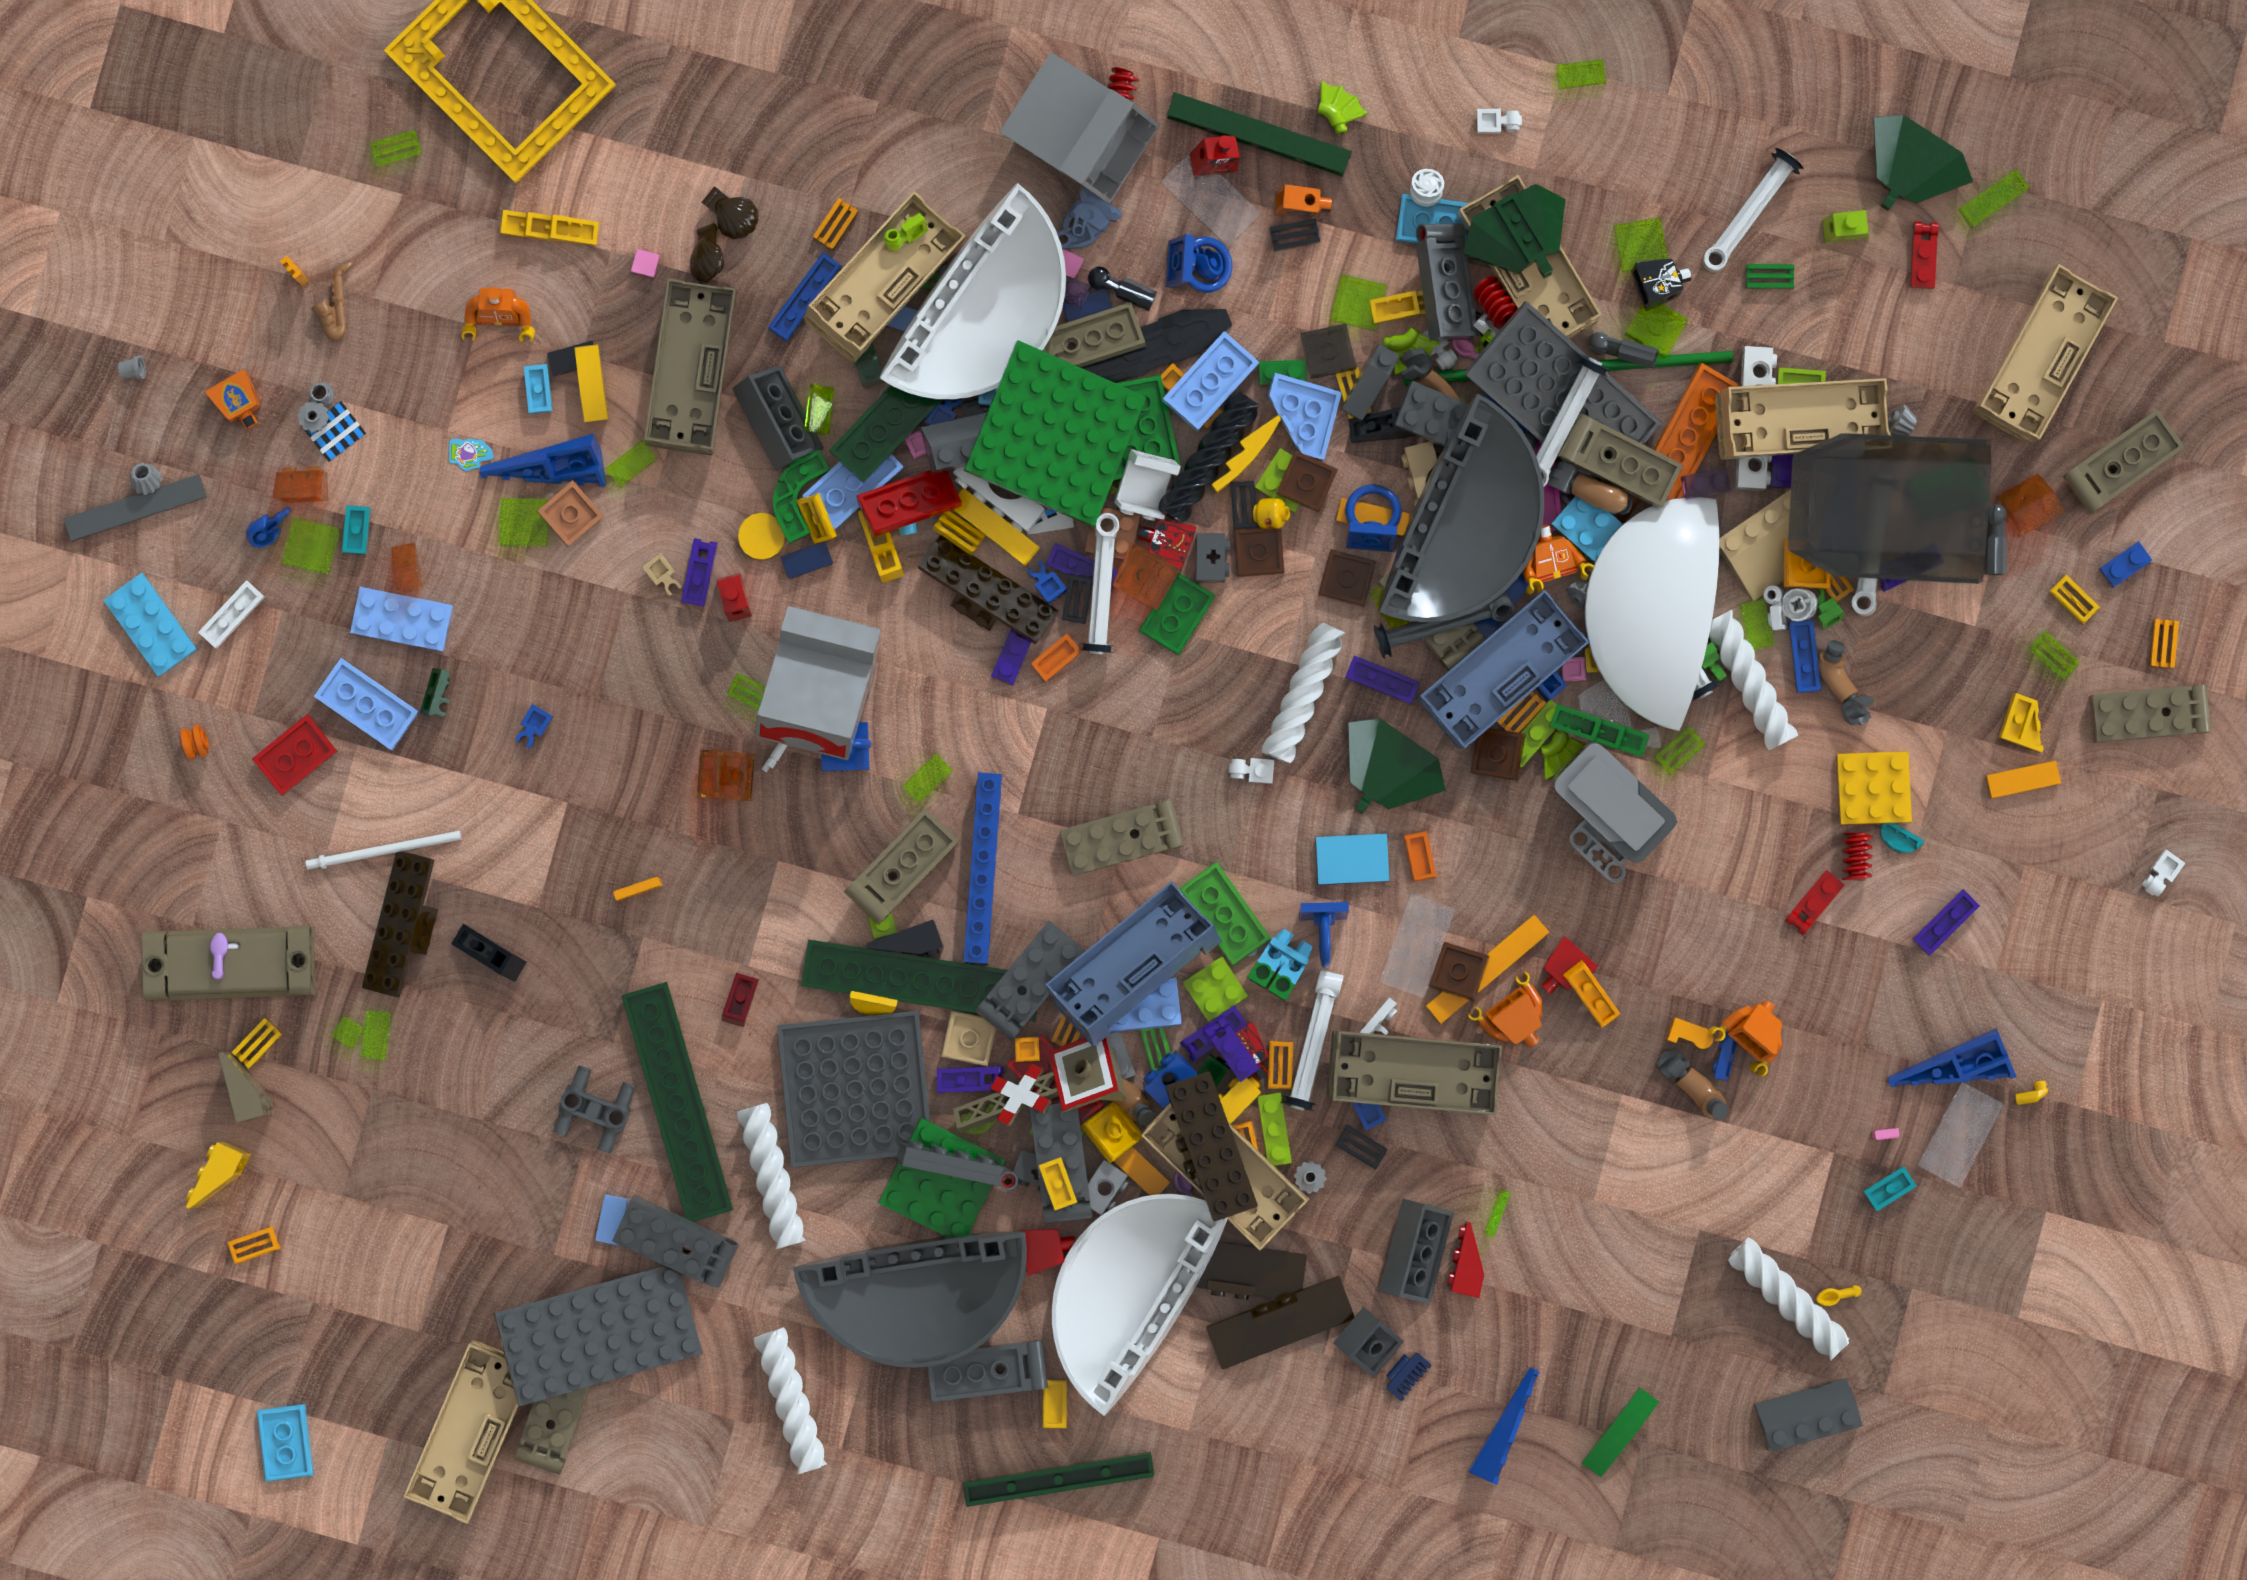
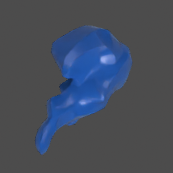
[1193,247,1223,280]
[246,507,290,548]

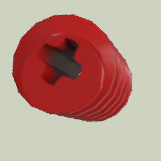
[1107,67,1139,100]
[1473,276,1517,329]
[1842,833,1873,881]

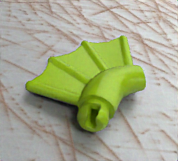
[1317,81,1368,135]
[1383,327,1440,375]
[1540,730,1586,780]

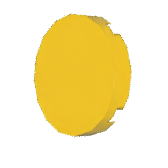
[738,513,785,560]

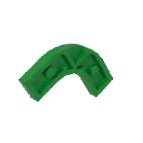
[773,449,830,545]

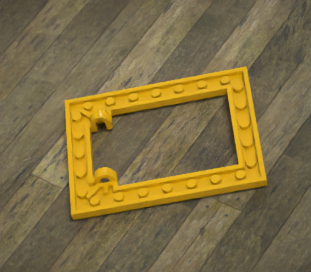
[384,0,616,184]

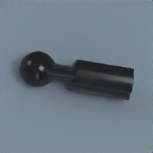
[1088,266,1157,311]

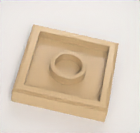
[941,1010,996,1067]

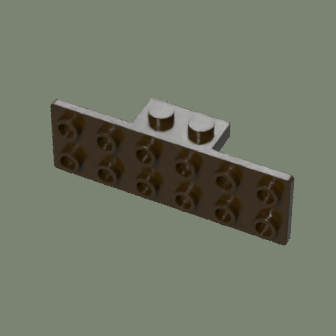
[918,535,1059,644]
[362,851,438,997]
[1165,1072,1258,1222]
[1196,1242,1307,1300]
[1206,1276,1355,1369]

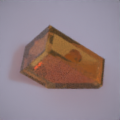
[392,543,423,594]

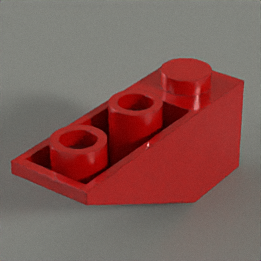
[1447,1221,1485,1298]

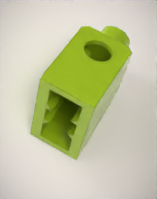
[1822,210,1869,243]

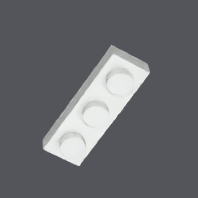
[198,580,265,649]

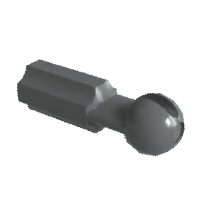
[1588,332,1659,369]
[1985,504,2009,575]

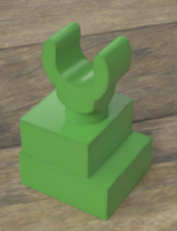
[1817,589,1843,630]
[1702,642,1727,682]

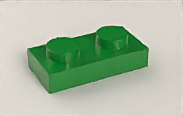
[1259,360,1307,386]

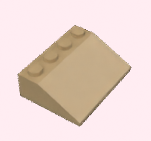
[1719,487,1822,602]

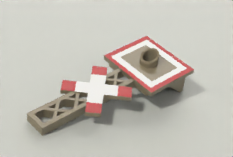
[953,1037,1127,1133]

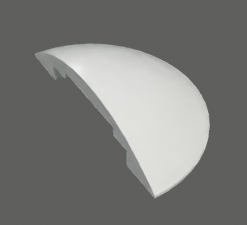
[879,183,1066,399]
[1585,497,1719,731]
[1052,1194,1228,1416]

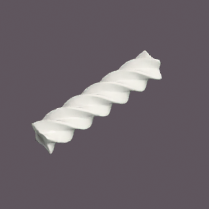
[1709,610,1798,751]
[1262,623,1346,763]
[737,1103,806,1249]
[1728,1237,1850,1361]
[754,1327,827,1475]

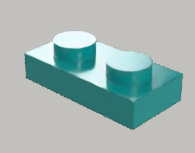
[342,505,371,555]
[1863,1166,1917,1212]

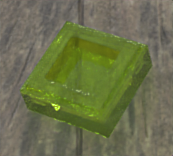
[331,1016,365,1048]

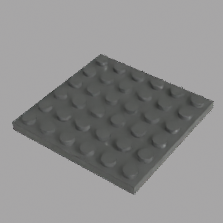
[777,1010,931,1168]

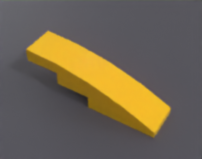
[499,210,599,246]
[1370,290,1426,324]
[1211,415,1281,494]
[953,488,1040,566]

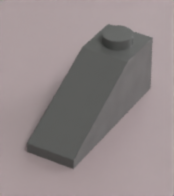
[1341,344,1400,421]

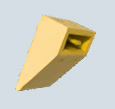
[185,1141,251,1209]

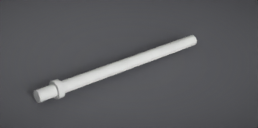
[306,830,462,870]

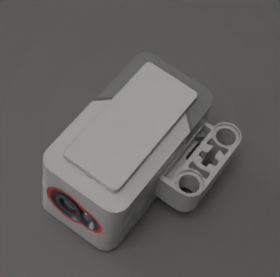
[1552,742,1678,883]

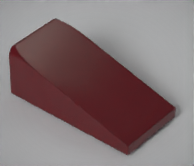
[722,973,759,1027]

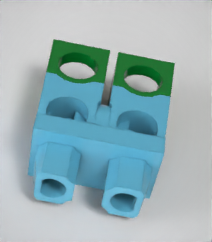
[1246,929,1313,1002]

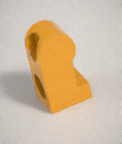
[1666,1017,1714,1049]

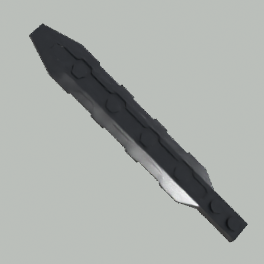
[961,309,1232,417]

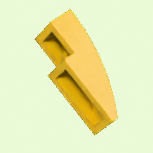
[575,344,609,422]
[858,510,905,584]

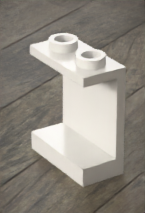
[1114,449,1181,521]

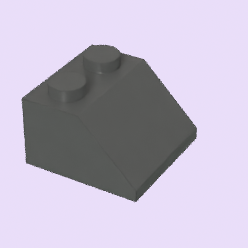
[1333,1307,1404,1377]

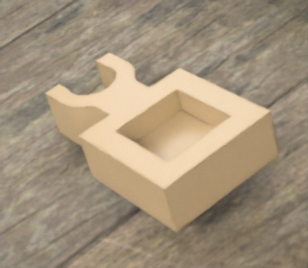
[642,552,682,596]

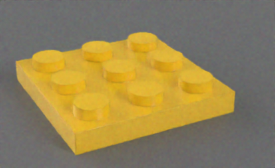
[1836,751,1912,825]

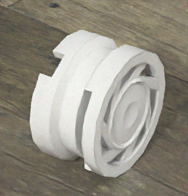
[1410,169,1444,207]
[1781,588,1818,621]

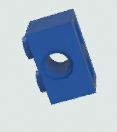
[1142,1050,1198,1108]

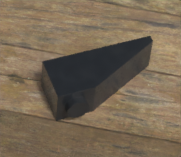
[1349,407,1416,443]
[867,919,944,957]
[451,924,527,982]

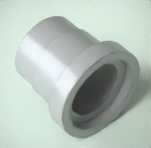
[118,355,146,379]
[310,383,334,407]

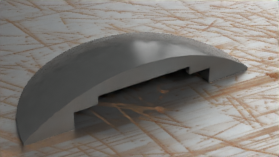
[1379,394,1545,622]
[793,1231,1027,1368]

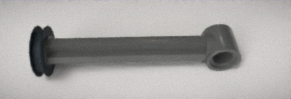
[1374,591,1515,659]

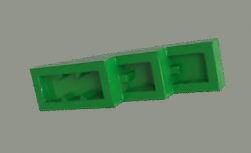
[1550,704,1650,757]
[1581,1387,1659,1477]

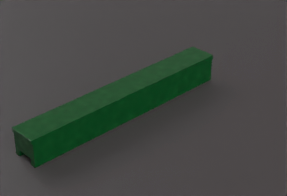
[1167,92,1352,177]
[963,1451,1155,1507]

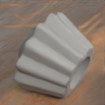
[297,400,330,433]
[1888,404,1917,437]
[130,462,163,495]
[1567,578,1589,609]
[1294,1161,1327,1194]

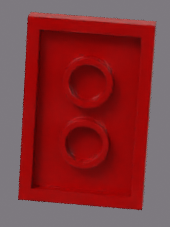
[252,714,338,796]

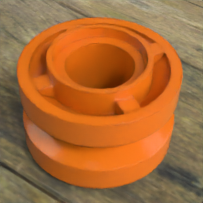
[180,724,209,761]

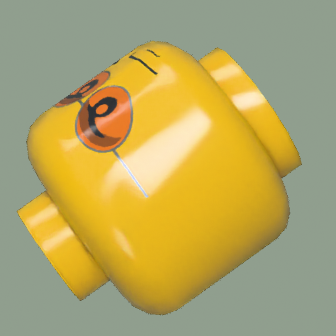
[1253,498,1290,529]

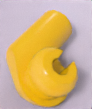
[2016,1080,2048,1105]

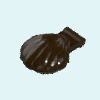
[701,186,759,239]
[690,223,724,282]

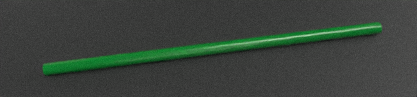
[1404,351,1734,385]

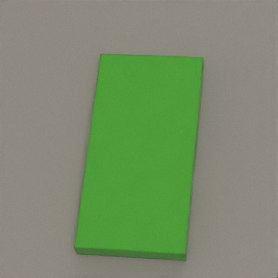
[1179,862,1271,966]

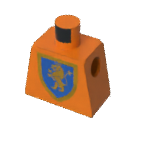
[1274,184,1332,218]
[205,369,261,430]

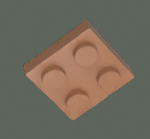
[537,480,604,547]
[1085,507,1140,562]

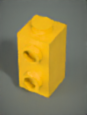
[1219,1076,1261,1124]

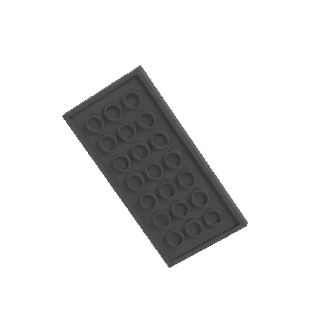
[1464,301,1662,480]
[493,1266,703,1407]

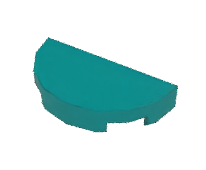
[1880,823,1925,853]

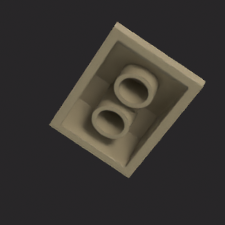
[218,1052,274,1123]

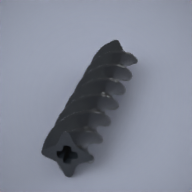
[1158,391,1261,523]

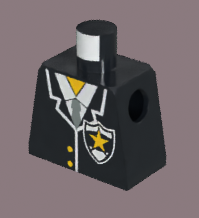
[1631,259,1691,311]

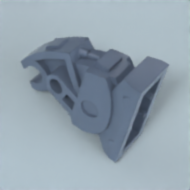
[1057,187,1123,249]

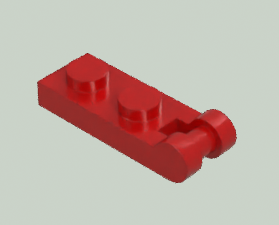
[1910,221,1939,289]
[1784,870,1845,936]

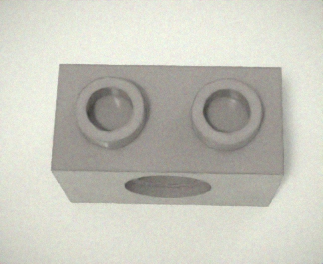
[1088,1159,1129,1215]

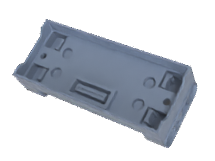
[1416,590,1589,750]
[1045,881,1222,1047]

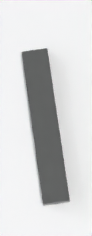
[64,474,207,542]

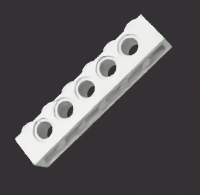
[1735,346,1777,491]

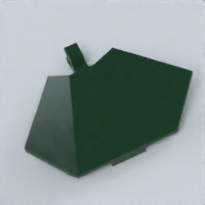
[1873,115,1973,211]
[1463,184,1566,279]
[1348,718,1446,814]

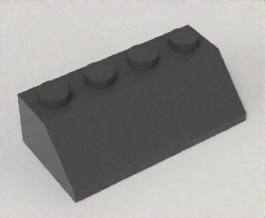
[732,366,824,471]
[920,413,987,474]
[1379,1199,1454,1304]
[1754,1378,1863,1452]

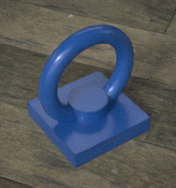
[1165,234,1233,293]
[1345,484,1402,552]
[821,722,872,772]
[1299,902,1349,968]

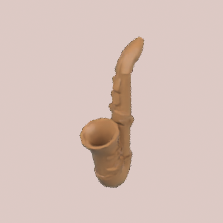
[311,262,352,340]

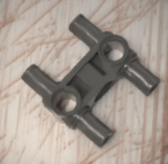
[553,1065,636,1154]

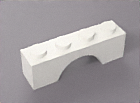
[953,466,1045,534]

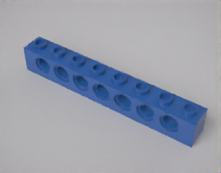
[964,772,1002,964]

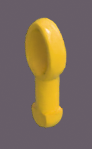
[1816,1285,1862,1306]

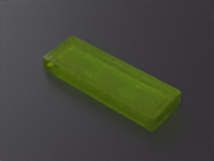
[1958,168,2030,229]

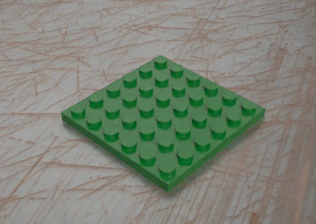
[963,340,1147,527]

